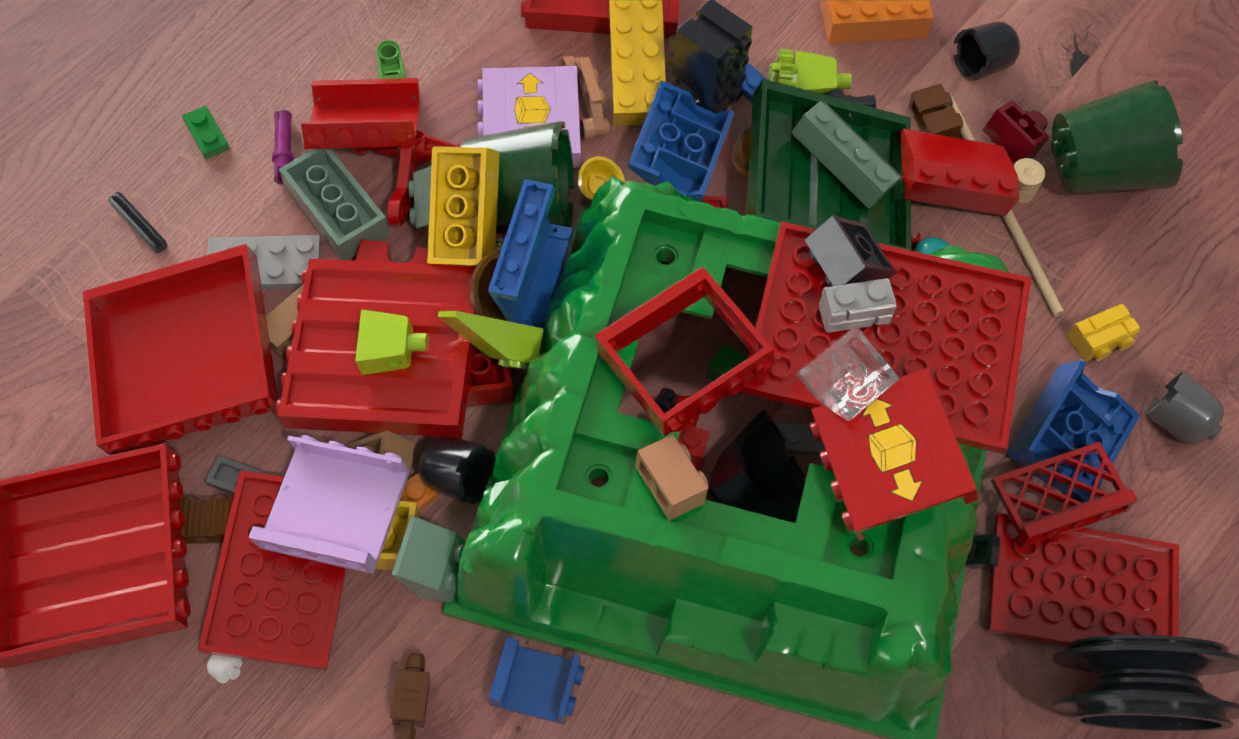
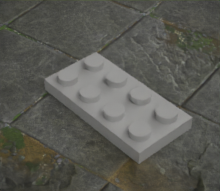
[207,235,322,290]

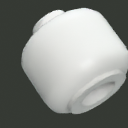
[207,655,243,683]

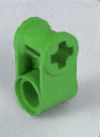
[376,40,406,79]

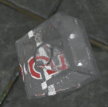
[795,326,899,421]

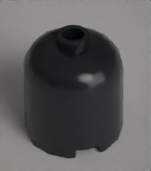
[954,22,1020,81]
[419,437,496,504]

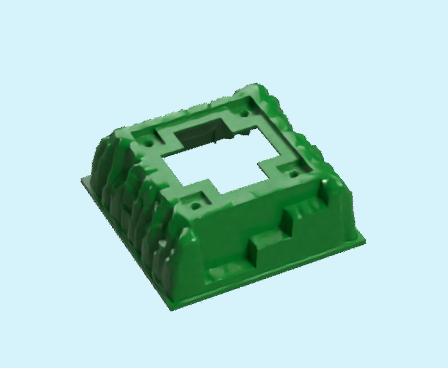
[443,176,1010,739]

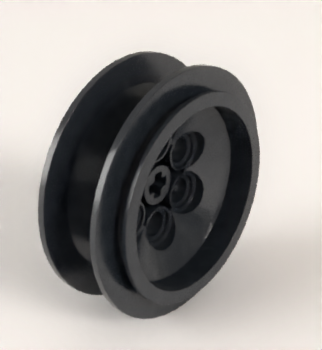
[1053,635,1239,731]

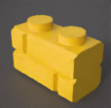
[1067,304,1140,361]

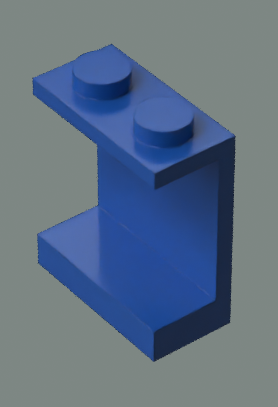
[489,637,585,725]

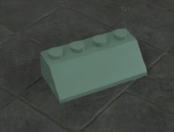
[791,101,903,209]

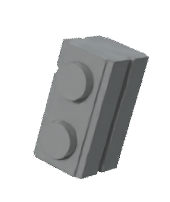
[819,278,896,333]

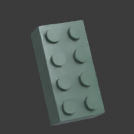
[279,148,390,260]

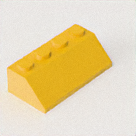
[427,147,500,266]

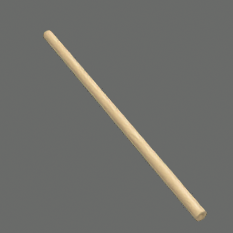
[950,94,1065,317]

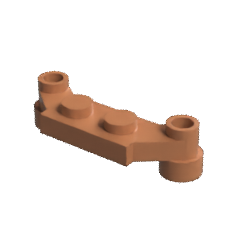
[561,56,610,140]

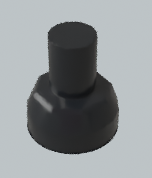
[654,388,675,413]

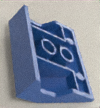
[627,80,735,202]
[1006,359,1140,503]

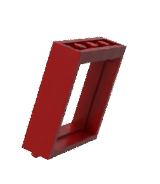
[594,267,774,436]

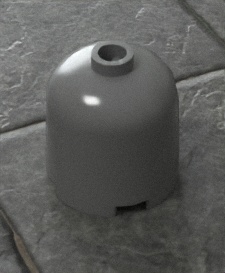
[1144,371,1224,445]

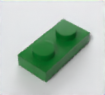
[181,105,230,160]

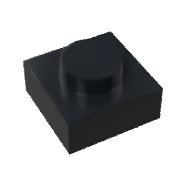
[965,534,1001,569]

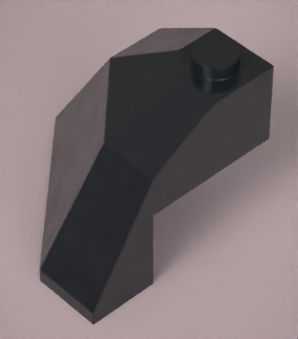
[709,410,805,522]

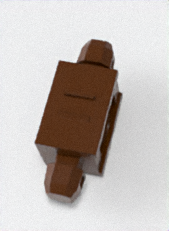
[390,653,430,739]

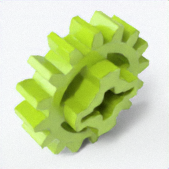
[768,49,798,87]

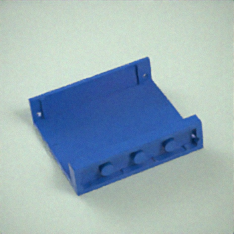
[488,179,573,328]

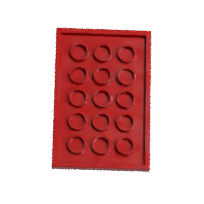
[198,470,347,670]
[987,513,1179,646]

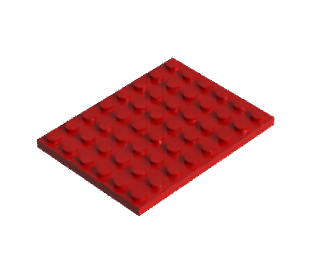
[741,222,1032,454]

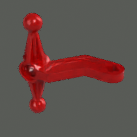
[351,130,463,226]

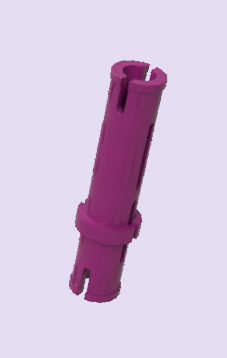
[272,110,294,185]

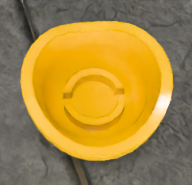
[578,156,625,201]

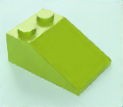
[438,311,543,369]

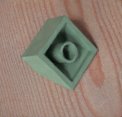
[391,517,466,603]

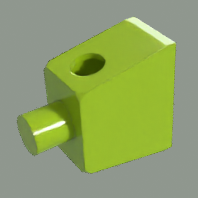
[793,50,852,94]
[355,310,429,375]

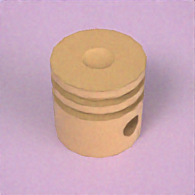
[1014,158,1045,203]

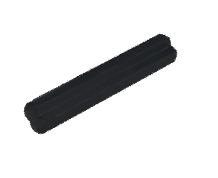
[109,192,168,253]

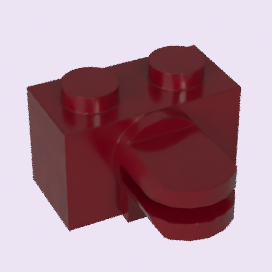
[982,101,1050,163]

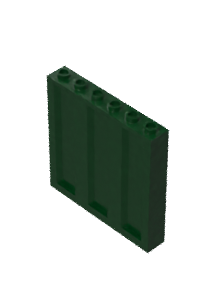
[746,79,911,250]

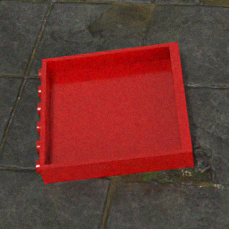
[83,244,278,456]

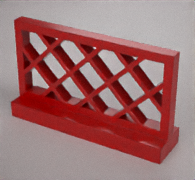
[991,442,1138,549]

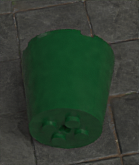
[1051,80,1183,194]
[460,121,574,232]

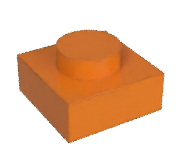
[400,473,438,512]

